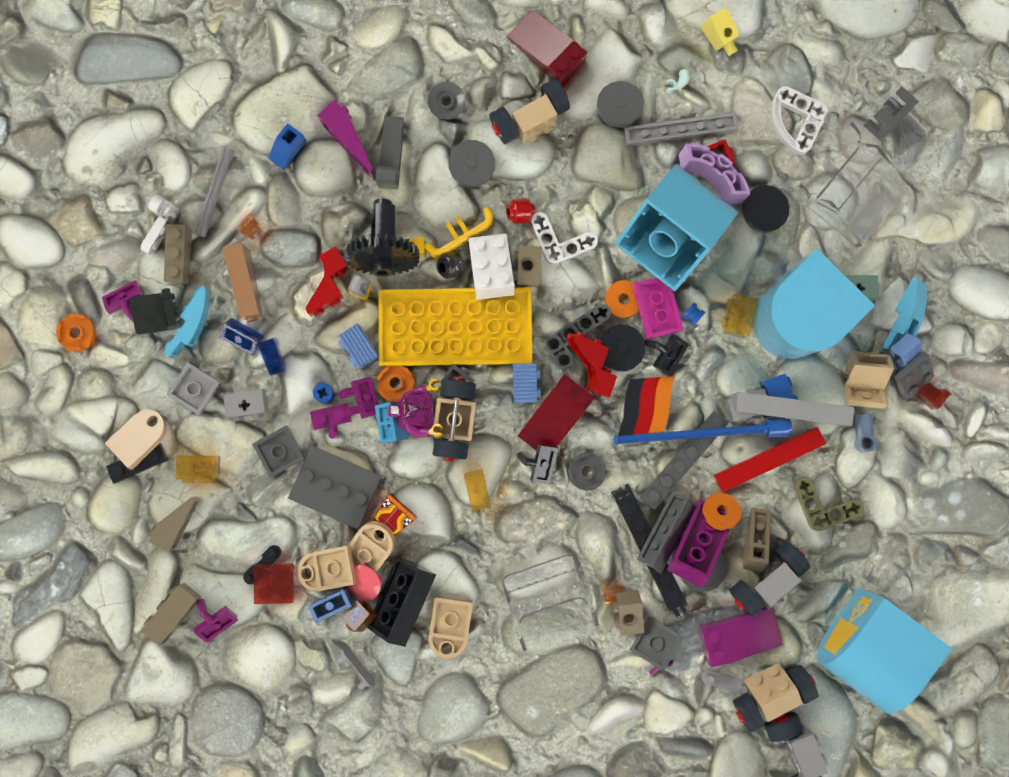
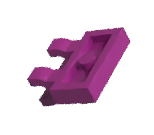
[338,377,379,419]

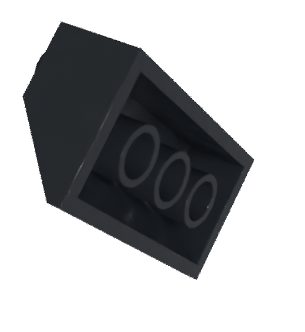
[367,556,436,647]

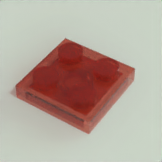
[253,563,294,604]

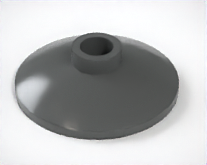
[428,82,465,120]

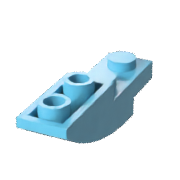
[882,277,927,352]
[163,286,210,359]

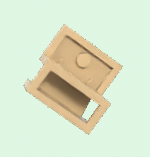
[844,351,894,409]

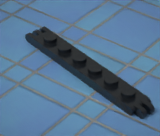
[611,484,688,619]

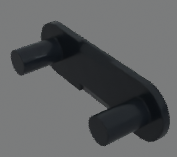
[243,545,281,584]

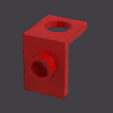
[706,139,735,166]

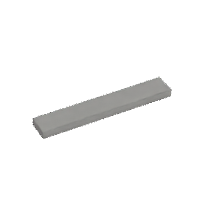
[624,112,739,147]
[735,392,854,426]

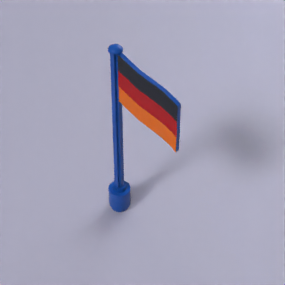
[613,376,792,446]

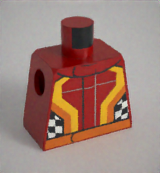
[372,493,418,538]

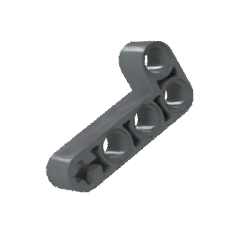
[376,116,404,190]
[545,304,611,370]

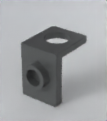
[440,364,475,383]

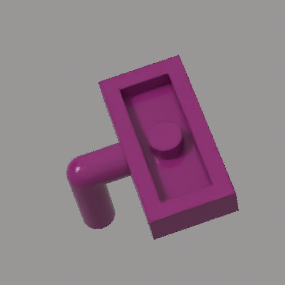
[102,280,143,322]
[310,403,352,439]
[193,599,239,643]

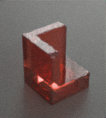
[915,382,951,409]

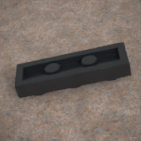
[106,443,169,484]

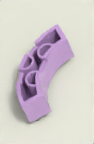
[679,143,750,205]

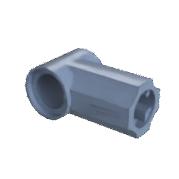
[854,414,878,453]

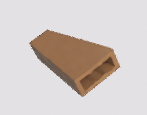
[222,243,263,322]

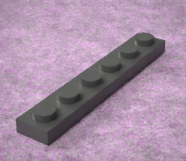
[639,410,729,510]

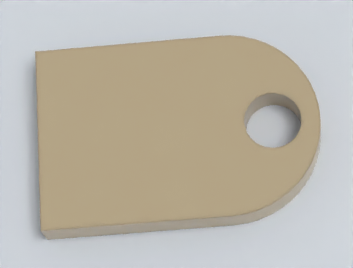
[105,410,167,470]
[349,521,395,573]
[298,545,357,592]
[429,596,473,659]

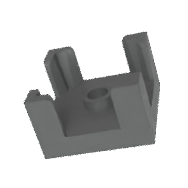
[863,86,919,140]

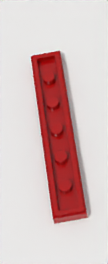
[713,427,826,493]

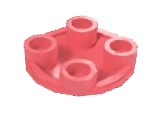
[346,563,383,601]

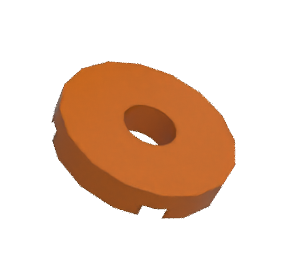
[604,280,639,319]
[56,314,97,352]
[377,366,415,402]
[702,493,742,530]

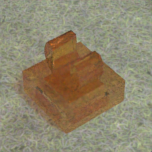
[237,215,262,240]
[603,580,623,604]

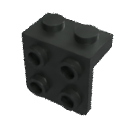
[129,288,180,335]

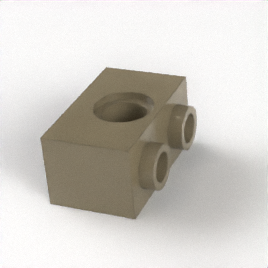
[513,245,542,287]
[613,590,644,636]

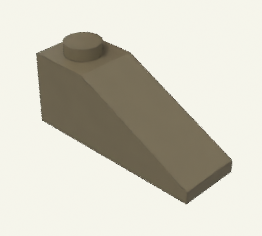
[148,496,200,552]
[743,507,771,573]

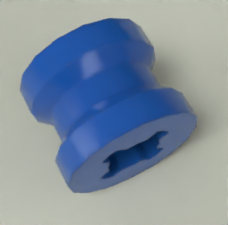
[681,302,706,326]
[313,383,334,404]

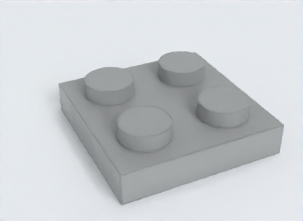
[166,362,221,415]

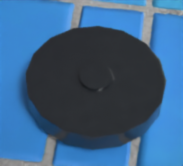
[742,185,790,233]
[600,324,645,372]

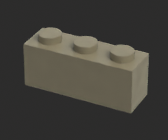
[164,224,192,286]
[141,583,202,646]

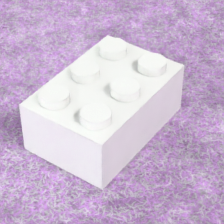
[468,233,514,300]

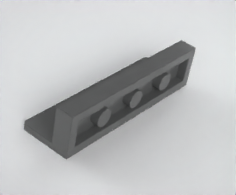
[637,492,695,574]

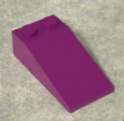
[317,100,376,181]
[667,498,730,588]
[697,607,783,668]

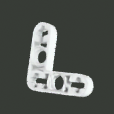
[141,194,179,255]
[531,212,598,265]

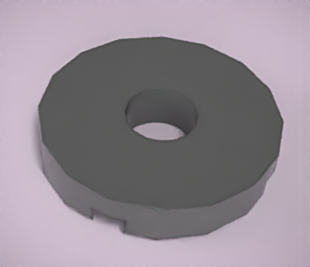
[568,452,606,491]

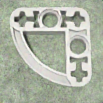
[771,86,828,155]

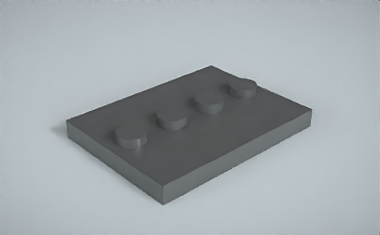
[288,445,382,529]

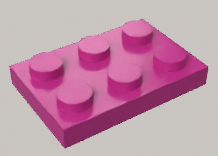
[632,278,684,339]

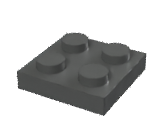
[895,351,934,401]
[252,425,305,478]
[629,616,684,671]

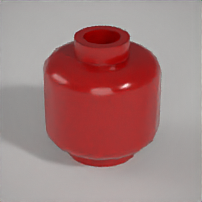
[506,198,535,224]

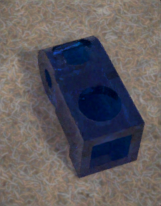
[257,338,286,376]

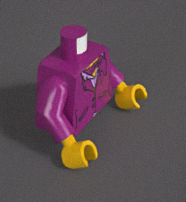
[388,379,443,439]

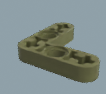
[794,477,864,531]

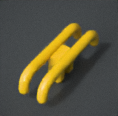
[425,207,493,259]

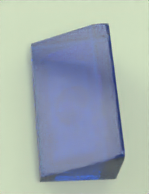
[220,318,264,356]

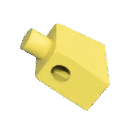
[700,7,739,56]

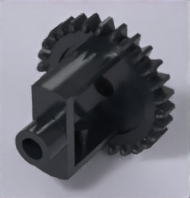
[345,198,420,277]

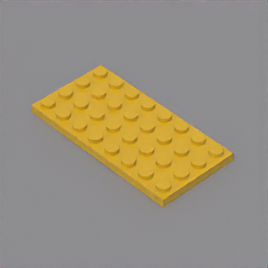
[379,287,532,366]

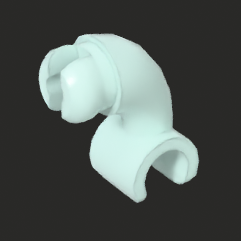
[665,69,690,94]

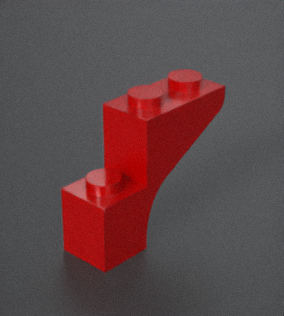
[306,246,349,317]
[567,332,617,398]

